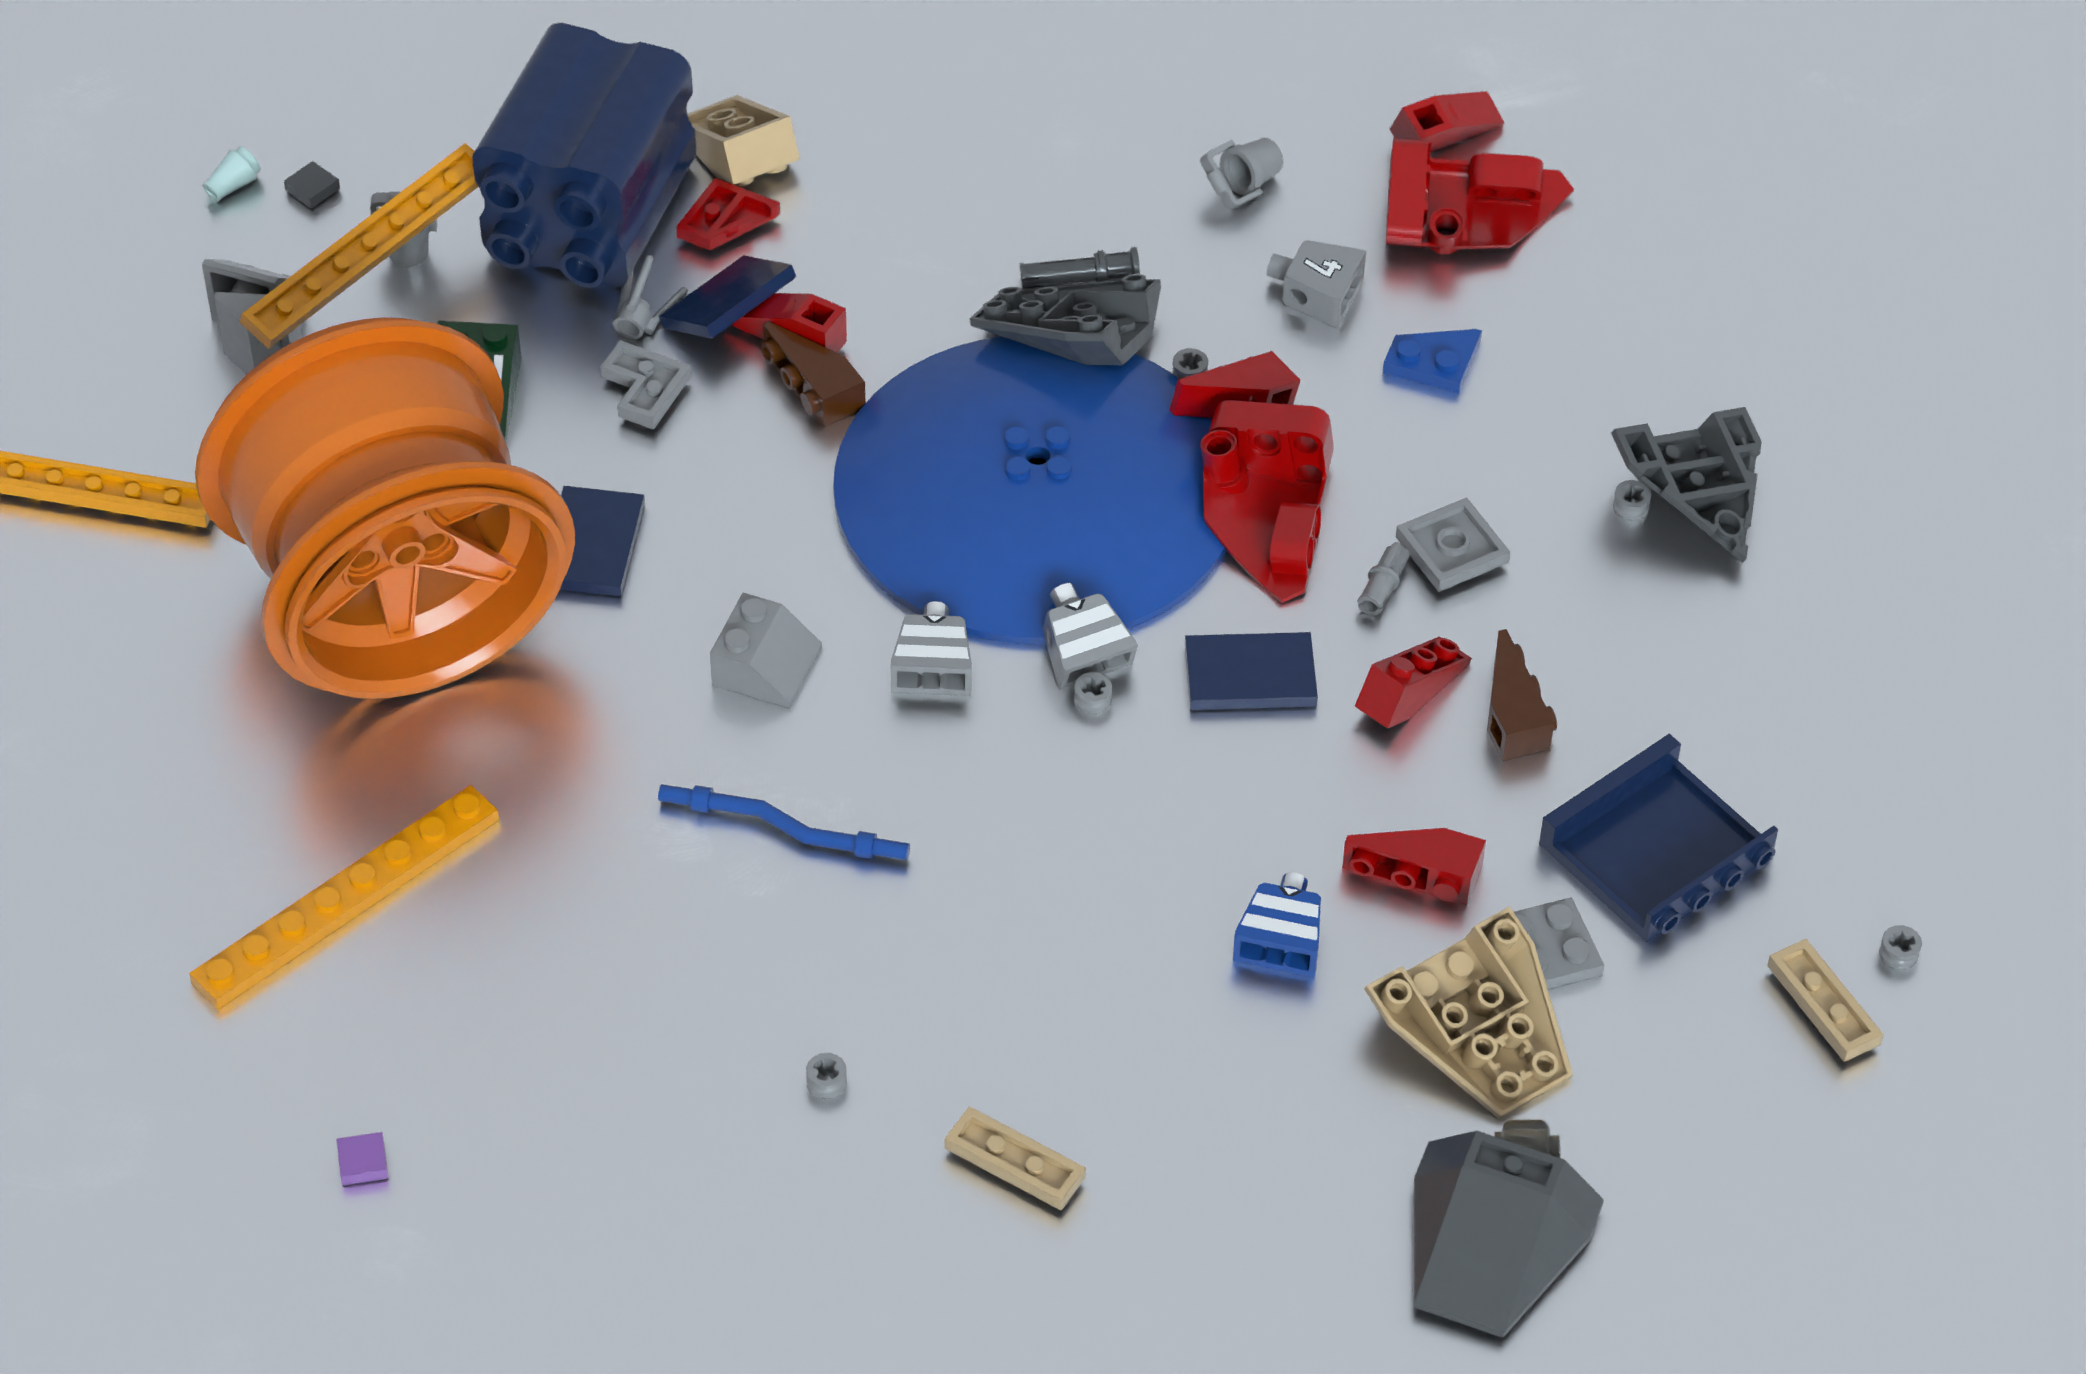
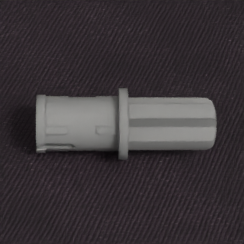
[1357,542,1410,616]

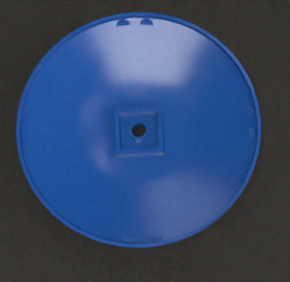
[833,336,1226,645]

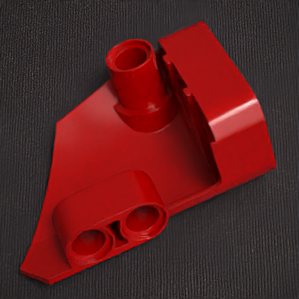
[1386,138,1574,255]
[1201,400,1334,603]

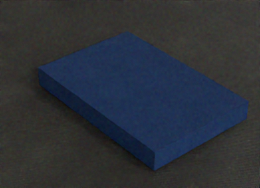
[659,255,796,339]
[560,486,645,596]
[1185,632,1318,710]

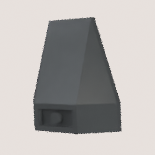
[970,274,1161,365]
[1413,1130,1604,1338]

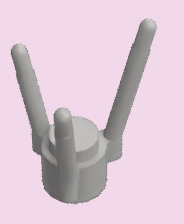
[612,255,688,339]

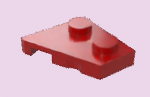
[676,178,780,250]

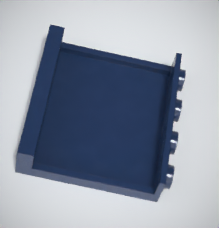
[1539,733,1778,943]

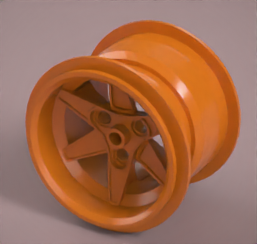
[195,317,575,699]

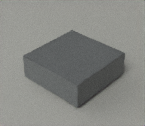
[284,161,340,209]

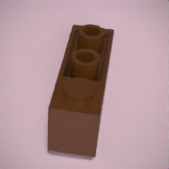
[761,322,866,427]
[1487,629,1557,761]

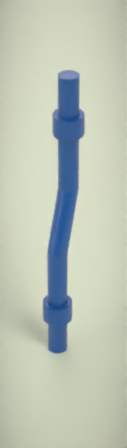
[658,784,910,860]

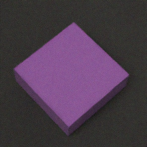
[336,1132,388,1185]

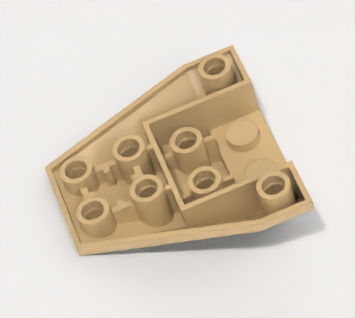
[1364,906,1573,1119]

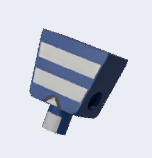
[1233,872,1321,978]

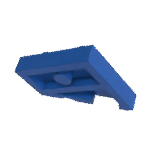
[1383,329,1482,393]

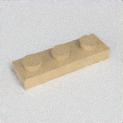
[1767,939,1883,1062]
[944,1106,1086,1210]

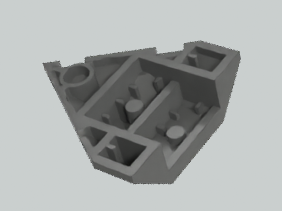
[1611,407,1762,563]

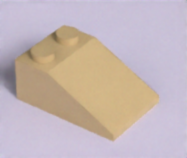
[687,95,800,187]

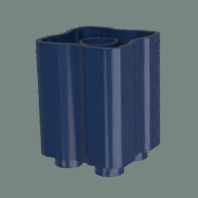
[472,23,696,288]

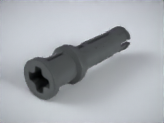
[1020,247,1140,289]

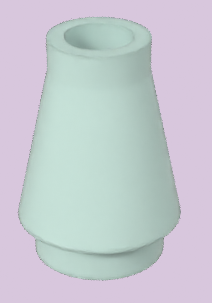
[202,147,261,202]

